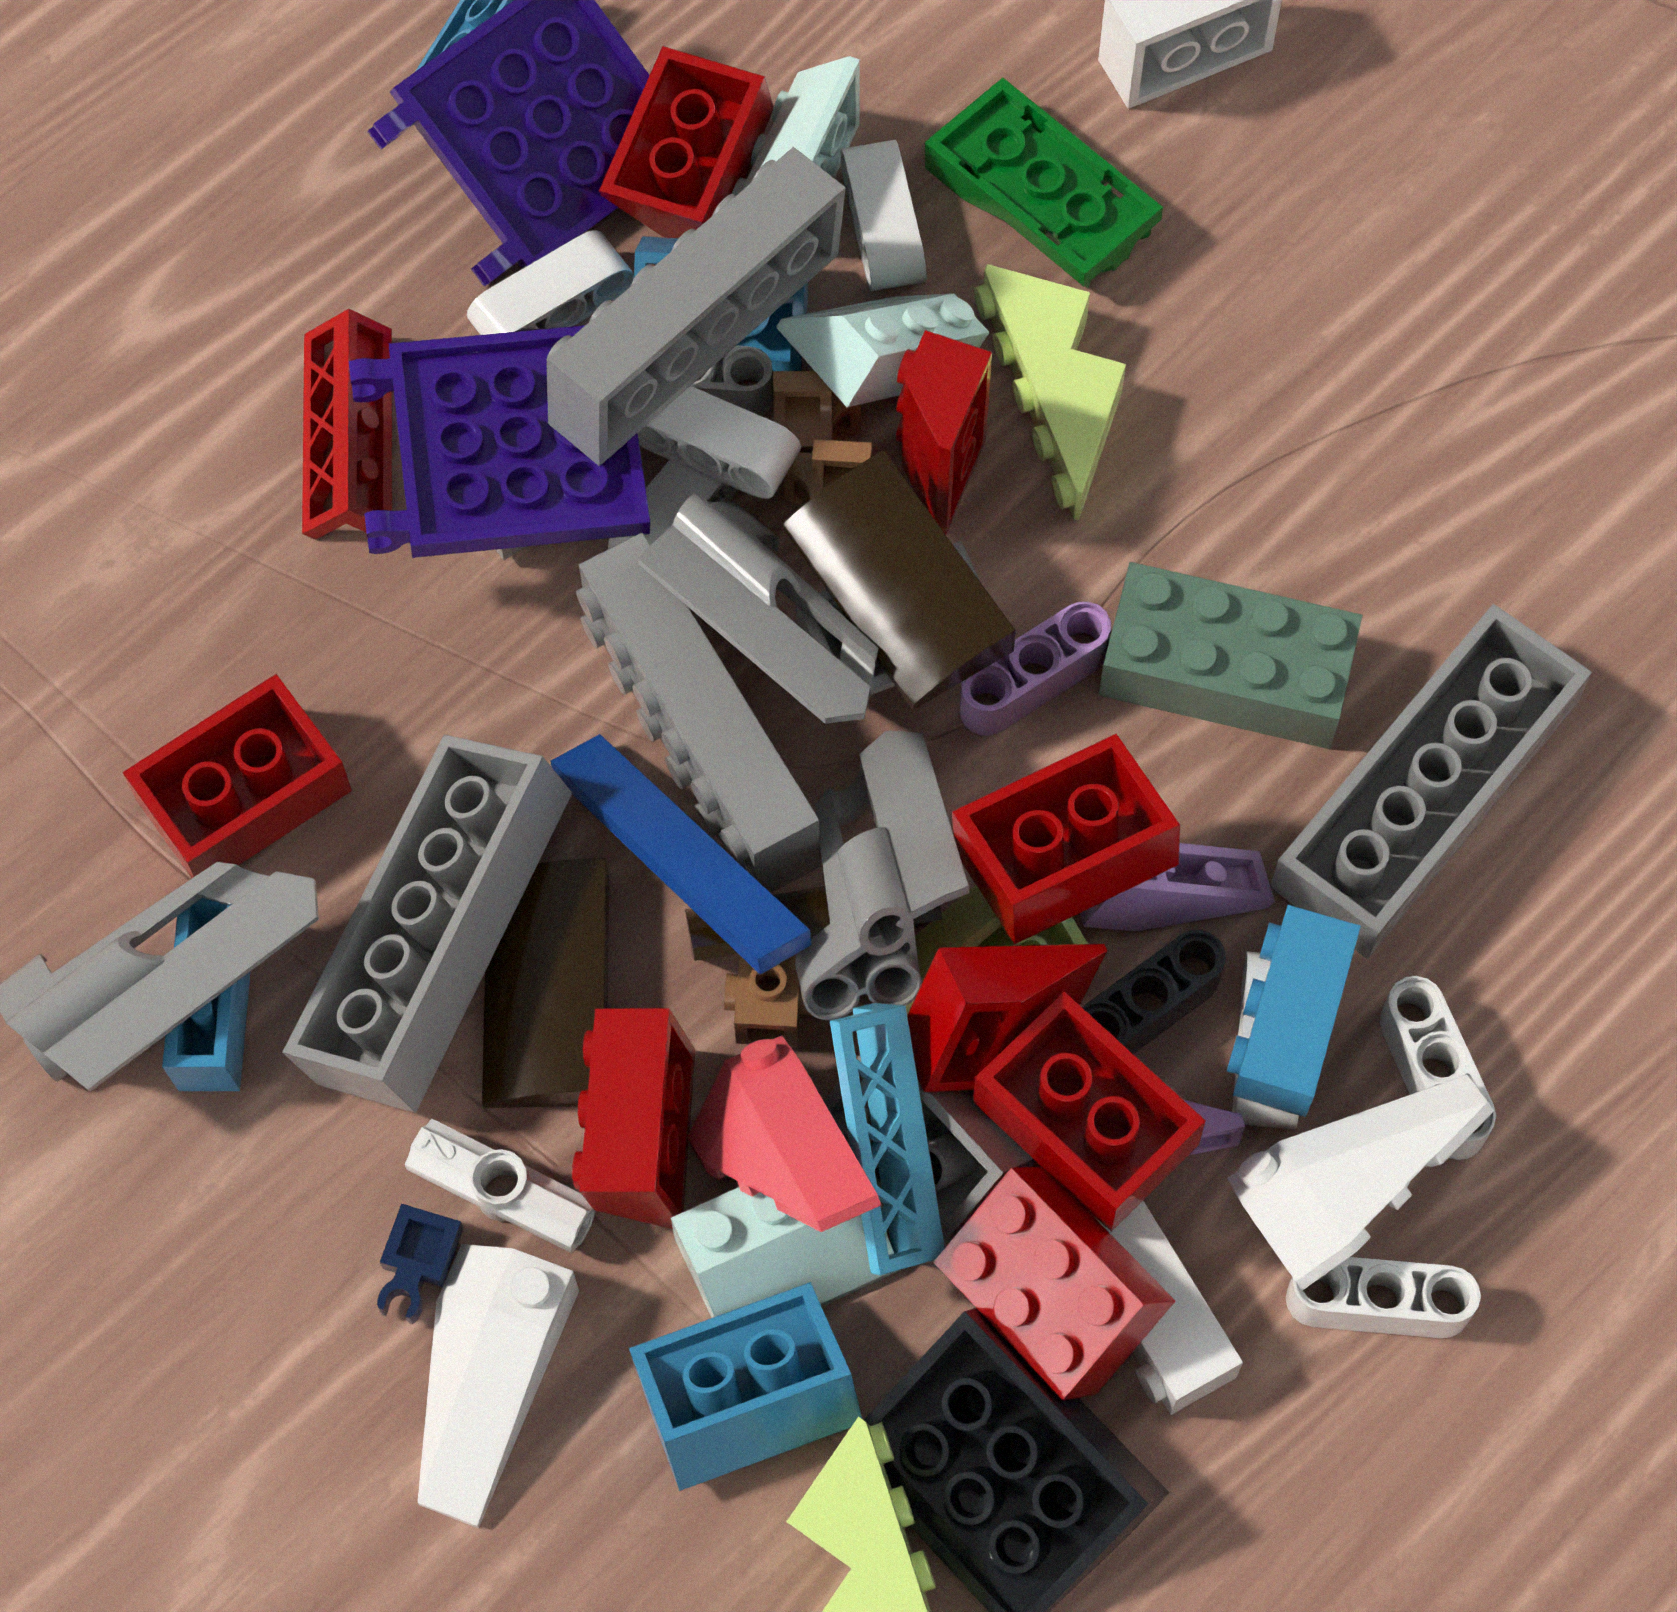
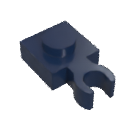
[377,1203,464,1324]

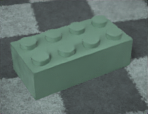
[1099,562,1363,749]

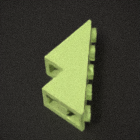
[973,264,1126,520]
[786,1416,936,1612]

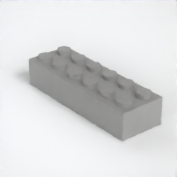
[547,146,846,466]
[576,533,821,893]
[1270,603,1592,959]
[282,734,572,1113]

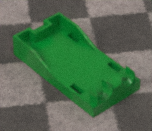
[925,77,1163,289]

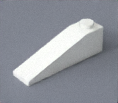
[1227,1075,1494,1290]
[418,1244,579,1528]

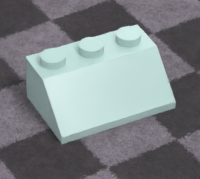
[732,56,860,195]
[776,293,989,407]
[671,1187,899,1318]

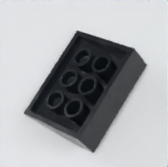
[864,1308,1170,1612]

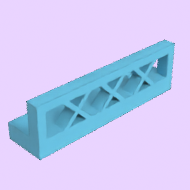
[830,1003,945,1275]

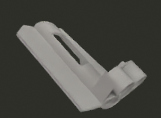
[638,493,878,724]
[795,731,969,1020]
[0,862,319,1092]

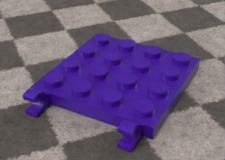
[367,0,649,287]
[349,325,650,558]

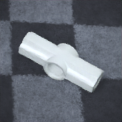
[405,1118,596,1254]

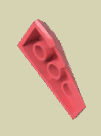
[688,1035,881,1232]

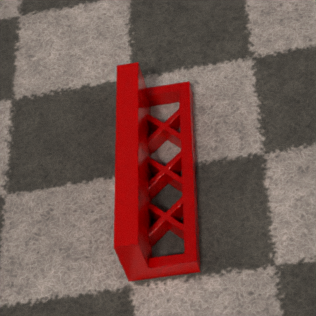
[302,309,392,540]

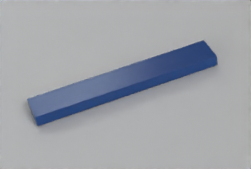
[550,734,812,975]

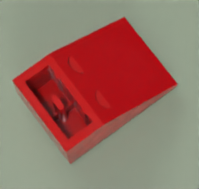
[907,944,1108,1092]

